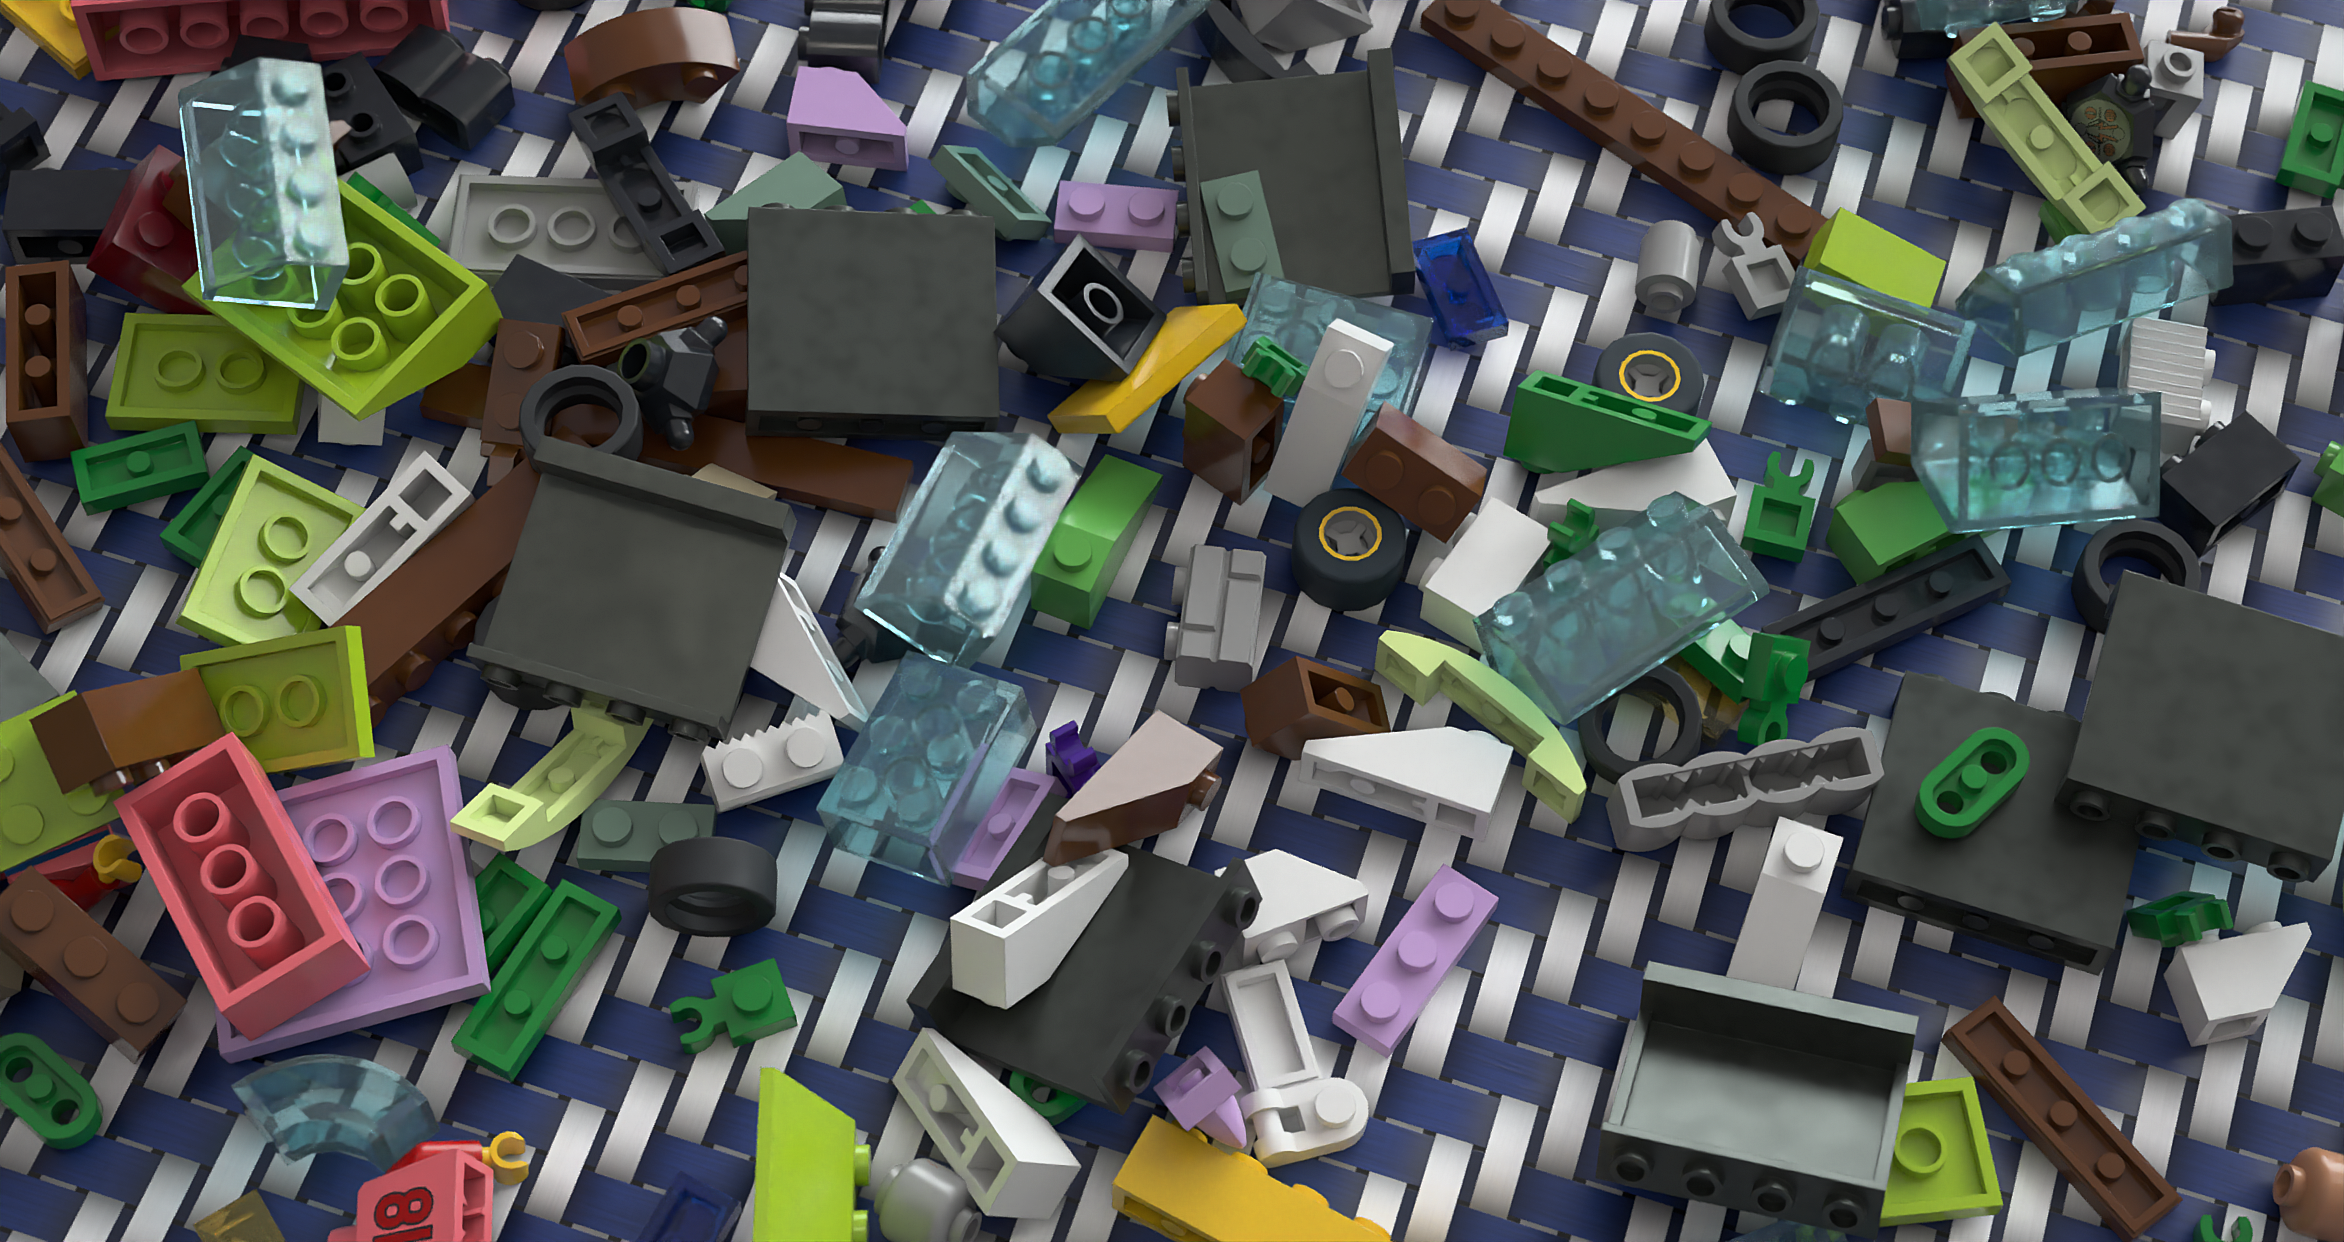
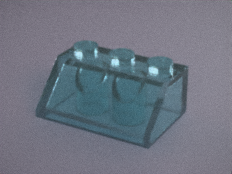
[1757,265,1978,428]

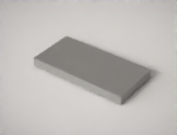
[447,174,699,291]

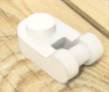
[1240,1077,1369,1168]

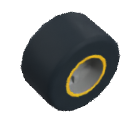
[1591,332,1705,417]
[1291,488,1406,611]

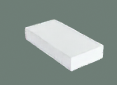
[1219,959,1322,1092]

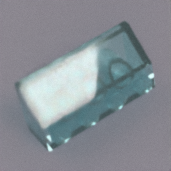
[967,0,1212,148]
[178,57,350,310]
[1955,199,2233,358]
[1911,387,2162,534]
[853,432,1085,677]
[1472,490,1770,726]

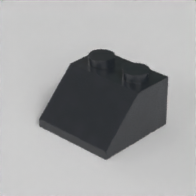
[993,233,1168,382]

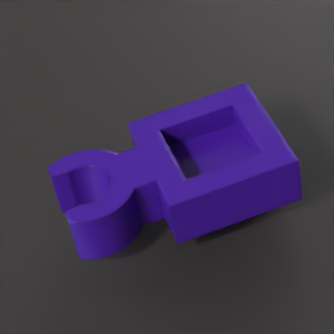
[1045,720,1101,799]

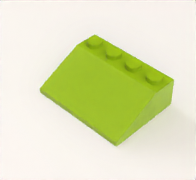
[181,160,504,422]
[753,1067,871,1242]

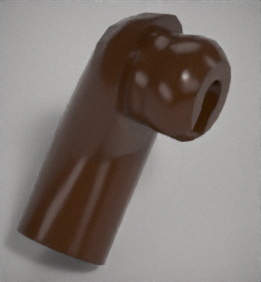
[2165,7,2245,63]

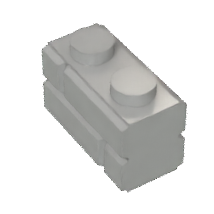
[1164,544,1267,693]

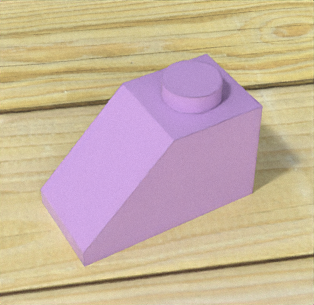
[786,66,909,172]

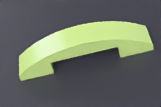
[1947,21,2146,246]
[1374,630,1587,824]
[449,699,654,852]

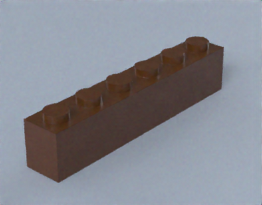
[329,425,592,730]

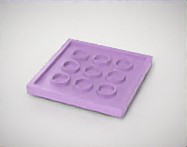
[214,744,491,1064]

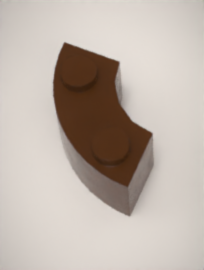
[563,7,741,111]

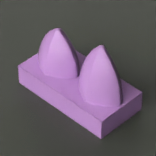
[1153,1046,1246,1149]

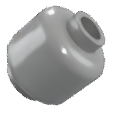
[874,1158,982,1242]

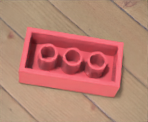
[113,731,371,1042]

